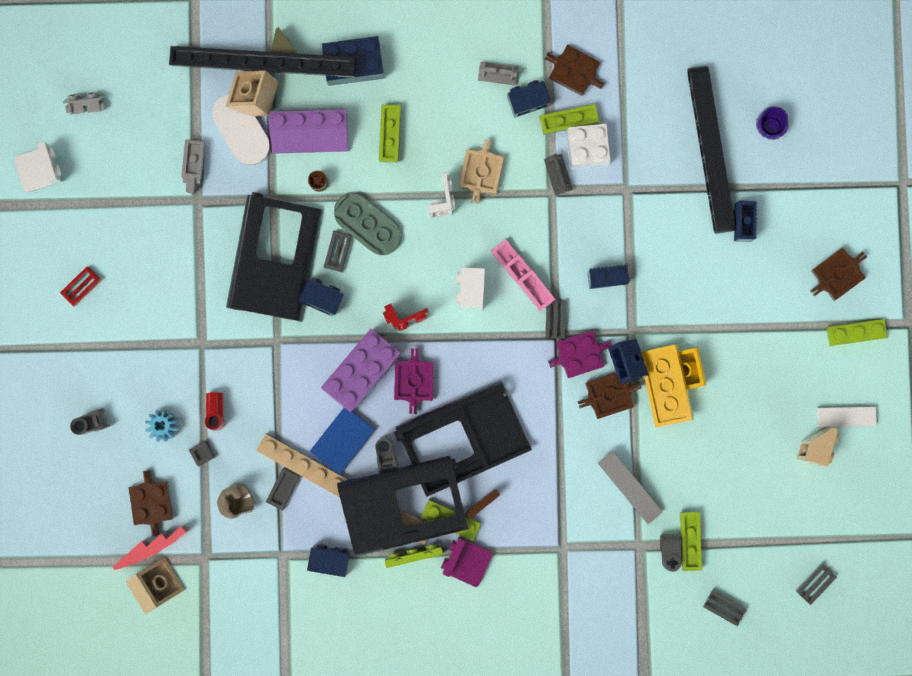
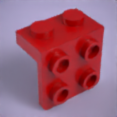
[382,303,429,332]

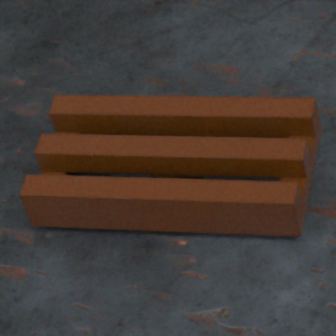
[466,489,500,519]

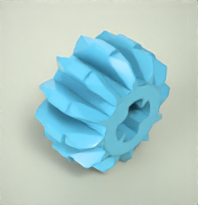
[145,410,178,442]

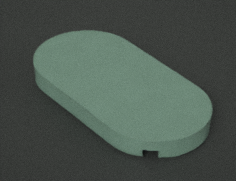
[334,193,402,255]

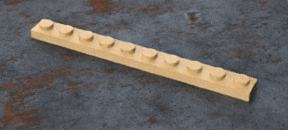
[256,434,426,544]

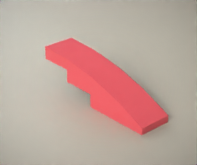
[112,525,189,570]

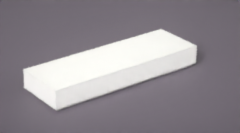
[817,407,877,427]

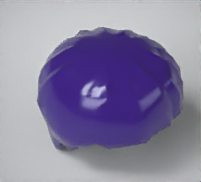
[756,106,789,140]

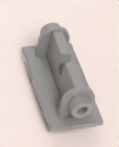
[478,62,518,85]
[63,92,105,115]

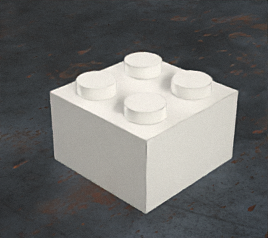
[567,124,610,169]
[456,267,485,310]

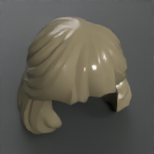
[217,482,256,519]

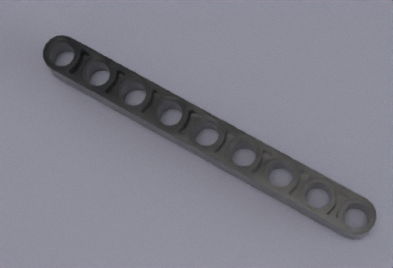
[687,65,735,234]

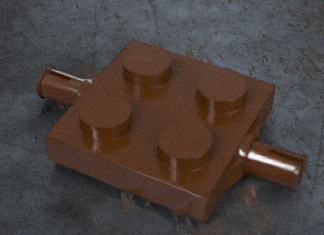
[545,44,605,96]
[810,247,867,301]
[577,373,642,419]
[128,470,173,536]

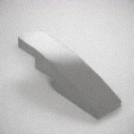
[598,451,663,524]

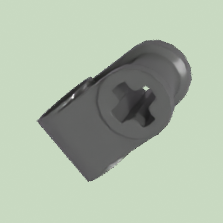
[70,408,110,435]
[375,437,398,473]
[660,534,681,572]

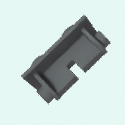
[544,154,573,195]

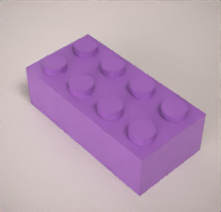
[321,329,400,413]

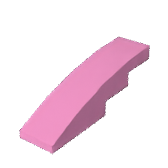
[491,239,555,311]

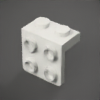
[14,142,62,193]

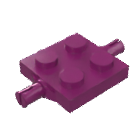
[548,330,612,379]
[394,348,434,414]

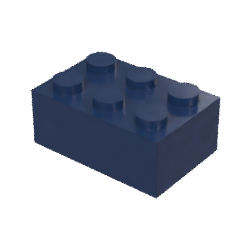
[322,36,384,86]

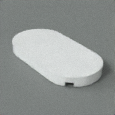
[212,94,270,165]

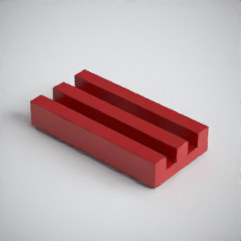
[60,266,102,307]

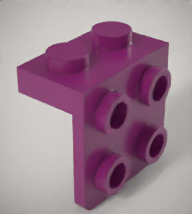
[441,537,492,587]

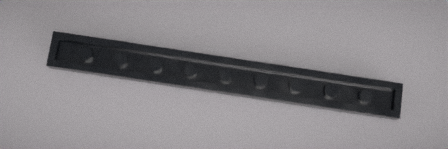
[169,46,356,78]

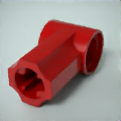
[204,392,225,431]

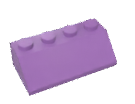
[269,109,349,154]

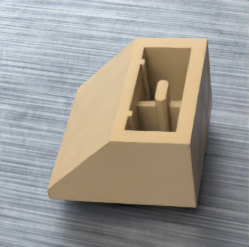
[797,428,839,467]

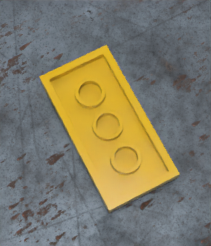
[641,344,694,428]

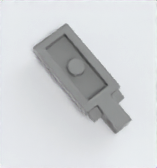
[181,139,205,194]

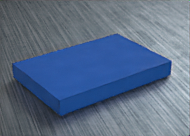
[309,408,375,475]

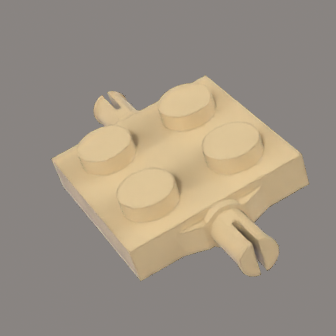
[459,139,504,204]

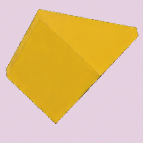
[679,347,707,389]

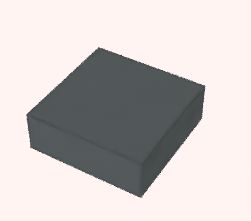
[189,441,215,467]

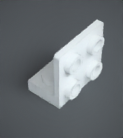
[428,172,455,219]

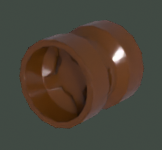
[308,170,329,192]

